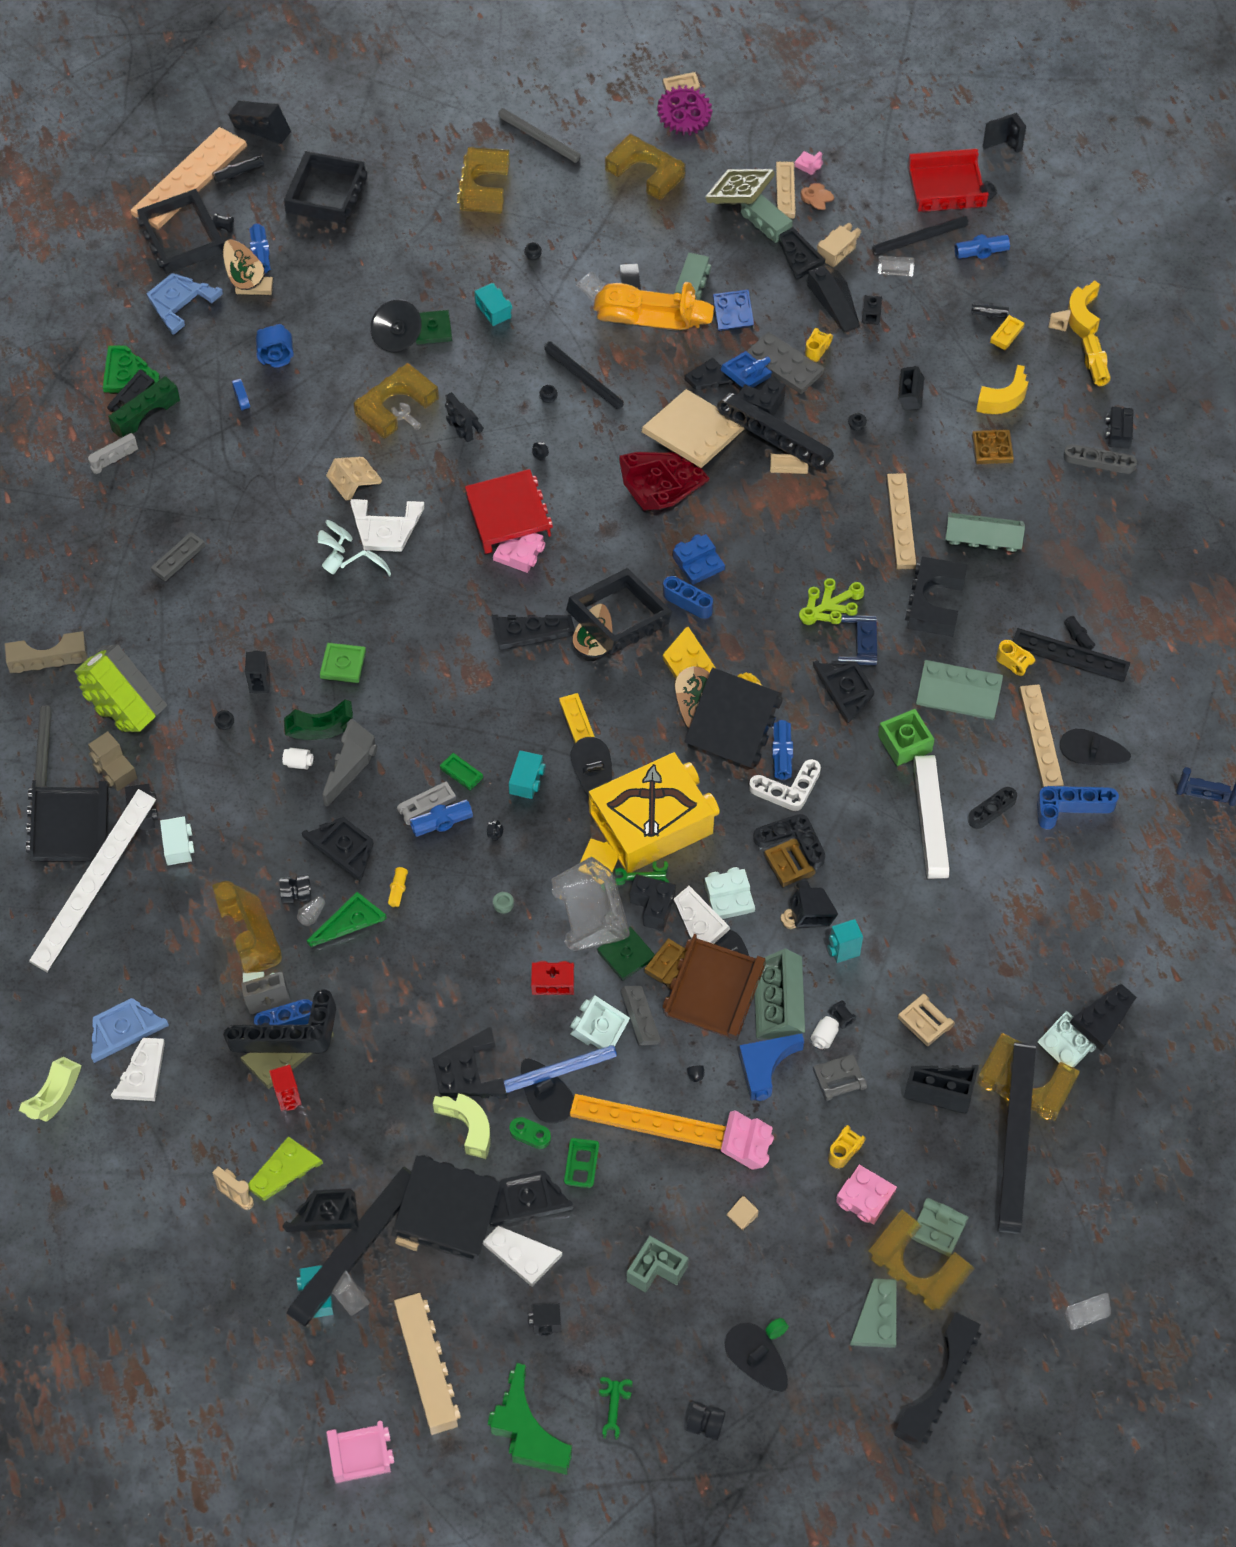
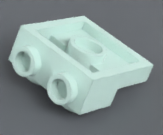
[704,867,755,919]
[570,995,630,1049]

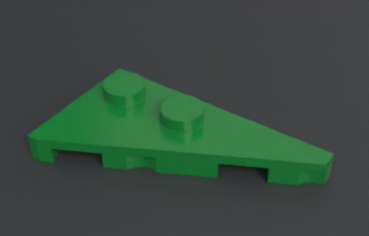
[307,892,387,947]

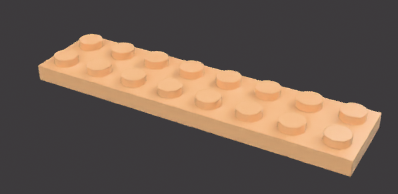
[131,127,247,230]

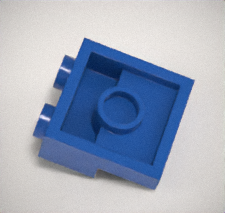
[673,534,725,585]

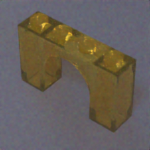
[605,134,685,201]
[457,147,510,213]
[353,363,439,439]
[977,1033,1080,1121]
[869,1209,975,1311]

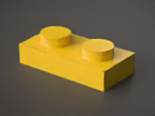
[990,315,1025,350]

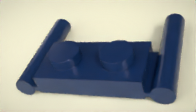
[837,615,877,665]
[1176,767,1236,806]

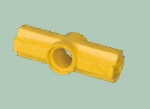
[1082,334,1111,386]

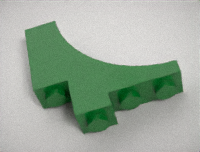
[488,1363,572,1475]

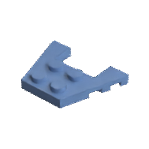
[147,273,223,335]

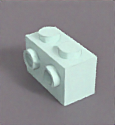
[160,816,195,865]

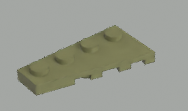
[240,1024,334,1089]

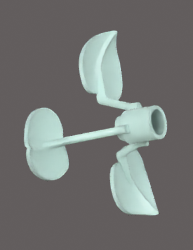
[318,520,391,577]

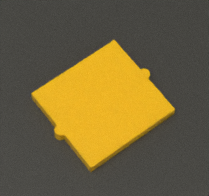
[578,839,618,879]

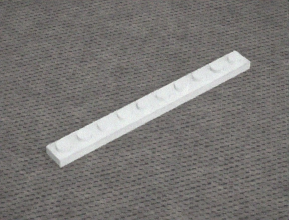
[29,789,156,973]

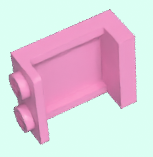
[327,1421,394,1483]

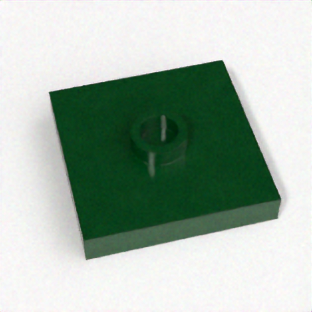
[416,310,452,345]
[597,926,655,981]

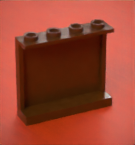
[662,934,766,1041]

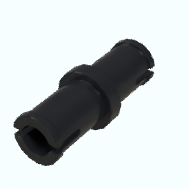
[971,303,1009,318]
[1064,616,1095,650]

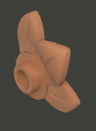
[801,183,835,210]

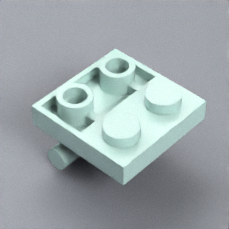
[1038,1011,1097,1072]

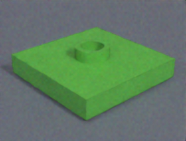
[320,643,366,683]

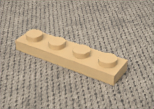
[776,162,795,218]

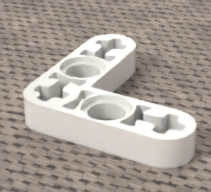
[749,759,821,811]

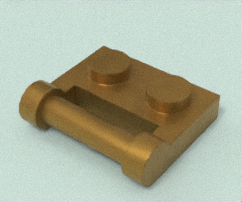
[764,839,816,887]

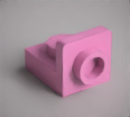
[795,151,823,175]

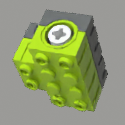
[74,644,167,732]

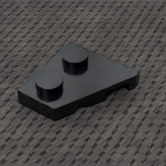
[684,358,735,391]

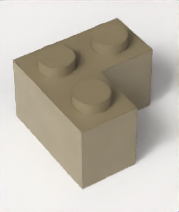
[88,731,137,791]

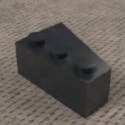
[228,101,291,144]
[904,1065,979,1114]

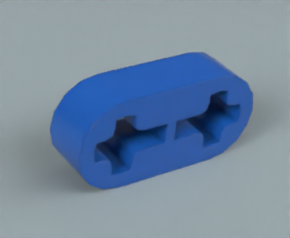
[232,378,250,410]

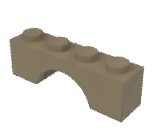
[5,631,88,673]

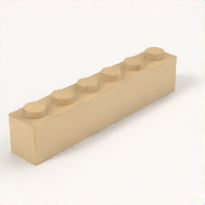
[394,1293,461,1435]

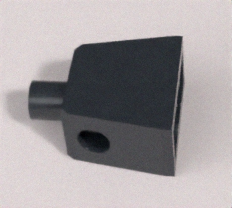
[790,880,838,927]

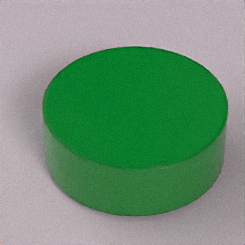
[765,1318,789,1339]

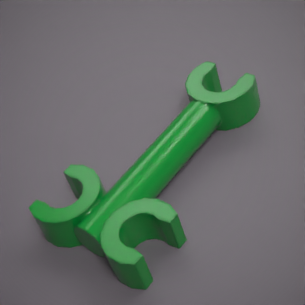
[615,861,669,885]
[599,1377,632,1440]

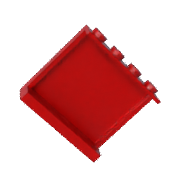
[908,149,989,212]
[465,469,553,554]

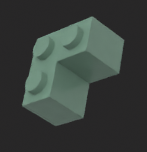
[627,1236,688,1293]

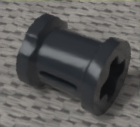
[212,213,234,232]
[829,1000,856,1029]

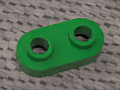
[510,1117,551,1149]

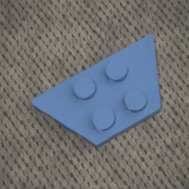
[91,998,169,1063]

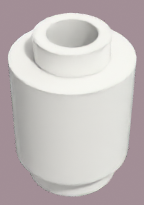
[283,748,314,770]
[811,1016,839,1049]

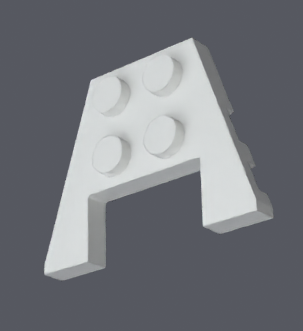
[350,499,424,552]

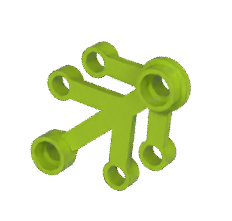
[799,578,864,625]

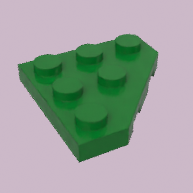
[103,346,160,393]

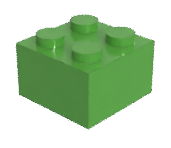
[878,709,934,766]

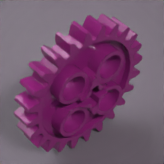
[657,85,713,136]

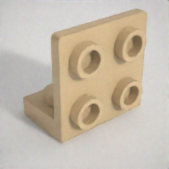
[326,457,382,500]

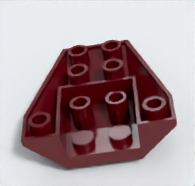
[619,452,710,510]

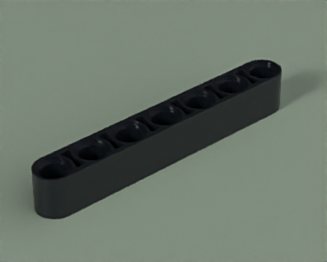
[717,393,834,470]

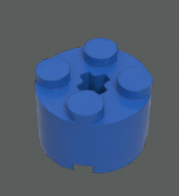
[256,324,293,367]

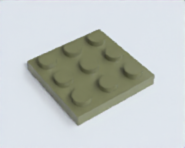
[706,169,775,204]

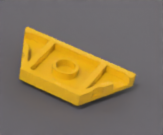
[663,626,716,679]

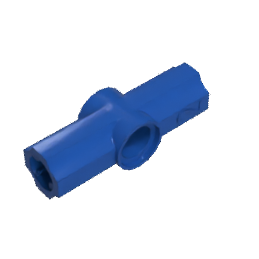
[249,224,271,274]
[954,235,1010,259]
[772,720,793,780]
[410,800,473,837]

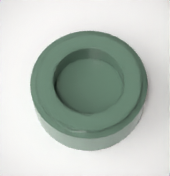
[493,892,514,913]

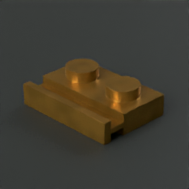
[645,938,687,988]

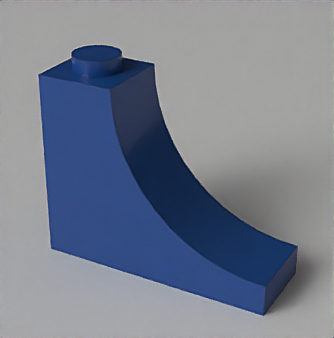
[739,1033,804,1101]

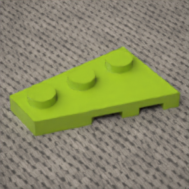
[248,1136,323,1201]

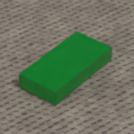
[440,753,483,791]

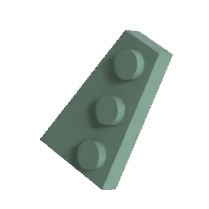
[850,1279,896,1348]

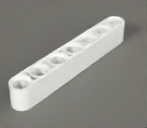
[914,755,949,879]

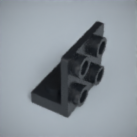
[982,112,1026,153]

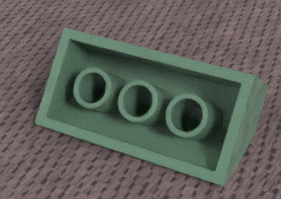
[945,512,1025,551]
[916,660,1003,720]
[755,948,805,1039]

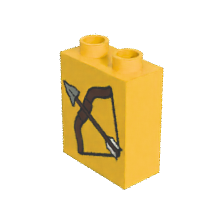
[589,752,720,872]

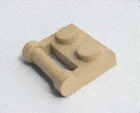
[898,994,955,1047]
[212,1166,254,1210]

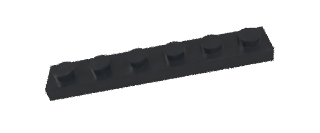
[1013,628,1131,682]

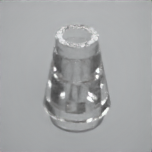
[297,896,326,926]

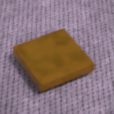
[972,430,1014,464]

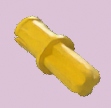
[388,867,408,908]

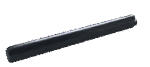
[872,216,969,255]
[544,341,624,410]

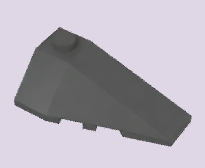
[322,719,378,806]

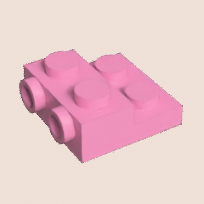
[493,533,545,573]
[721,1110,774,1170]
[836,1165,897,1225]

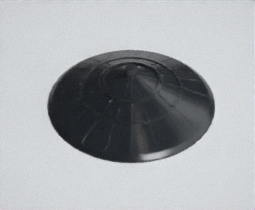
[370,300,422,352]

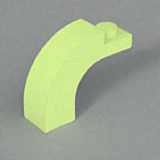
[19,1057,82,1122]
[433,1093,491,1159]

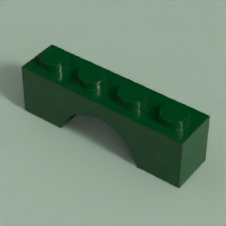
[108,376,180,438]

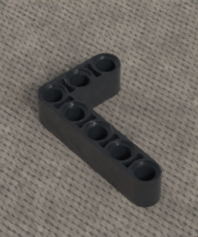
[223,989,336,1053]

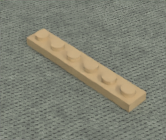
[887,473,916,569]
[1019,684,1064,788]

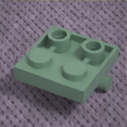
[909,1198,969,1257]

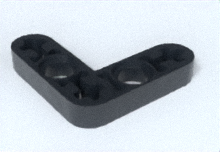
[753,814,825,868]

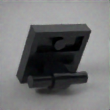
[445,392,484,443]

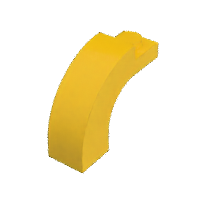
[1068,280,1100,339]
[976,365,1029,414]

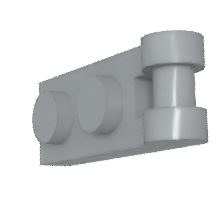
[88,433,138,474]
[397,781,456,825]

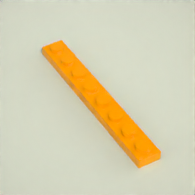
[570,1094,726,1150]

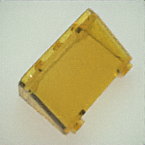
[212,881,282,973]

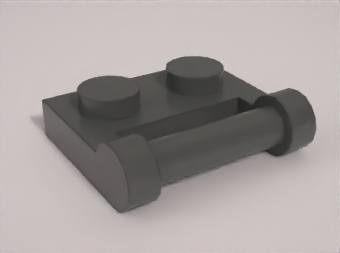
[813,1054,867,1101]

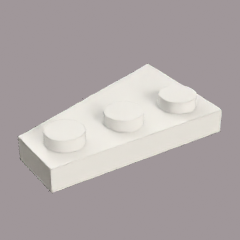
[674,886,730,944]
[111,1038,165,1101]
[483,1226,562,1287]

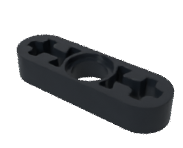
[968,787,1017,829]

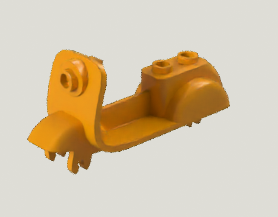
[593,282,714,330]

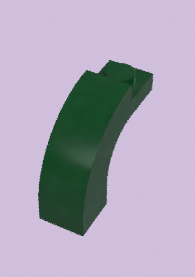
[284,699,353,740]

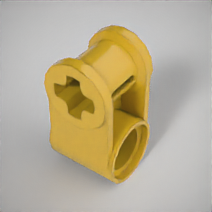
[805,328,833,362]
[996,640,1035,676]
[828,1125,866,1169]

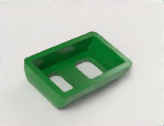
[564,1138,599,1188]

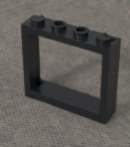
[284,151,368,224]
[136,189,224,274]
[566,568,672,655]

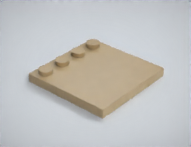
[642,389,745,468]

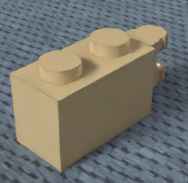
[817,223,861,268]

